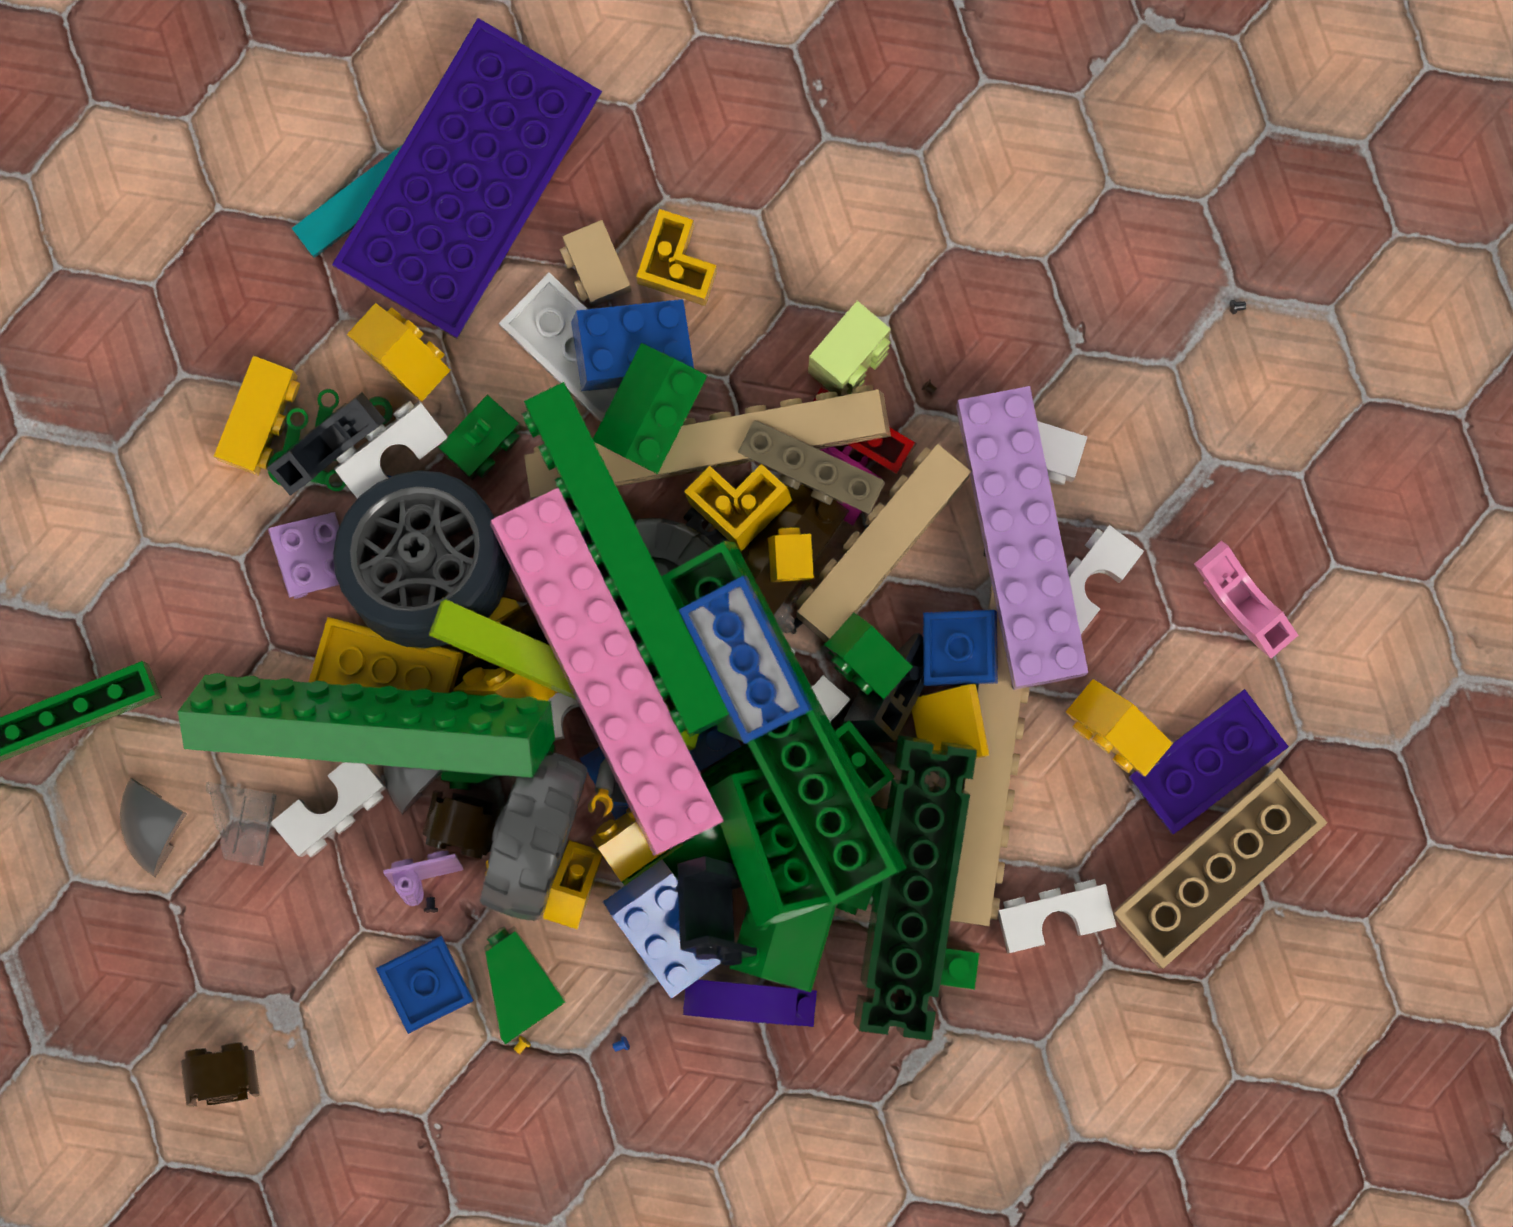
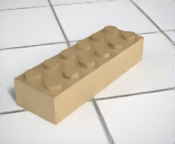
[796,444,972,643]
[1113,768,1327,969]

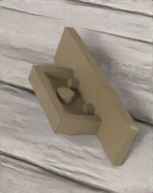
[738,421,884,515]

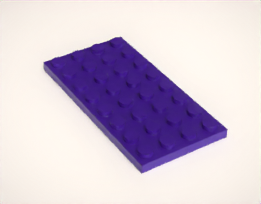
[332,18,602,339]

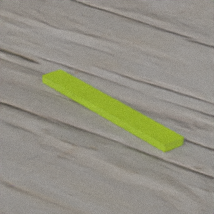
[429,599,699,751]

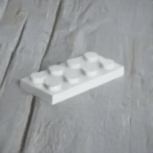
[499,272,618,422]

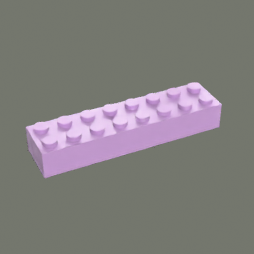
[956,386,1088,690]

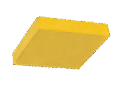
[912,684,989,759]

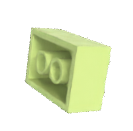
[808,301,891,397]

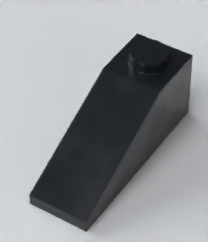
[844,633,925,743]

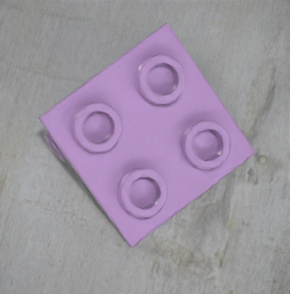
[268,512,339,599]
[383,851,464,906]

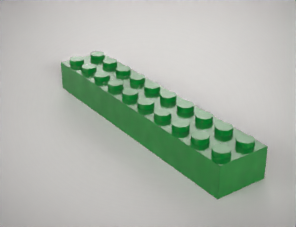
[521,382,729,738]
[661,541,907,906]
[178,673,555,778]

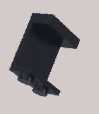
[678,856,757,966]

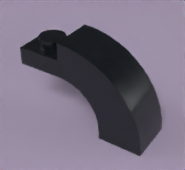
[267,392,385,496]

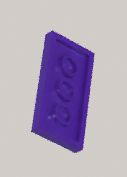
[1128,689,1289,835]

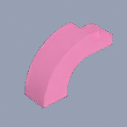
[1194,541,1299,659]

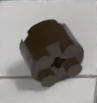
[422,790,502,859]
[181,1043,260,1107]

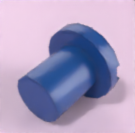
[612,1036,630,1052]

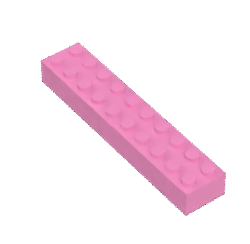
[490,488,723,855]

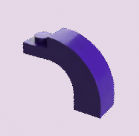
[683,979,817,1027]

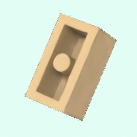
[560,220,631,308]

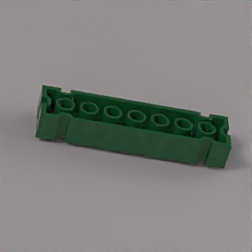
[853,735,977,1041]

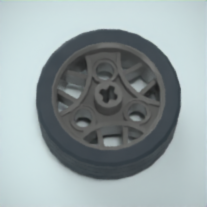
[333,471,510,648]

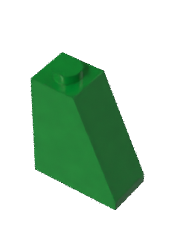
[484,926,566,1045]

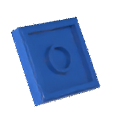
[923,610,998,686]
[376,936,474,1034]

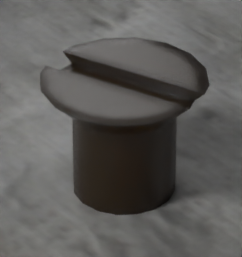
[921,379,937,395]

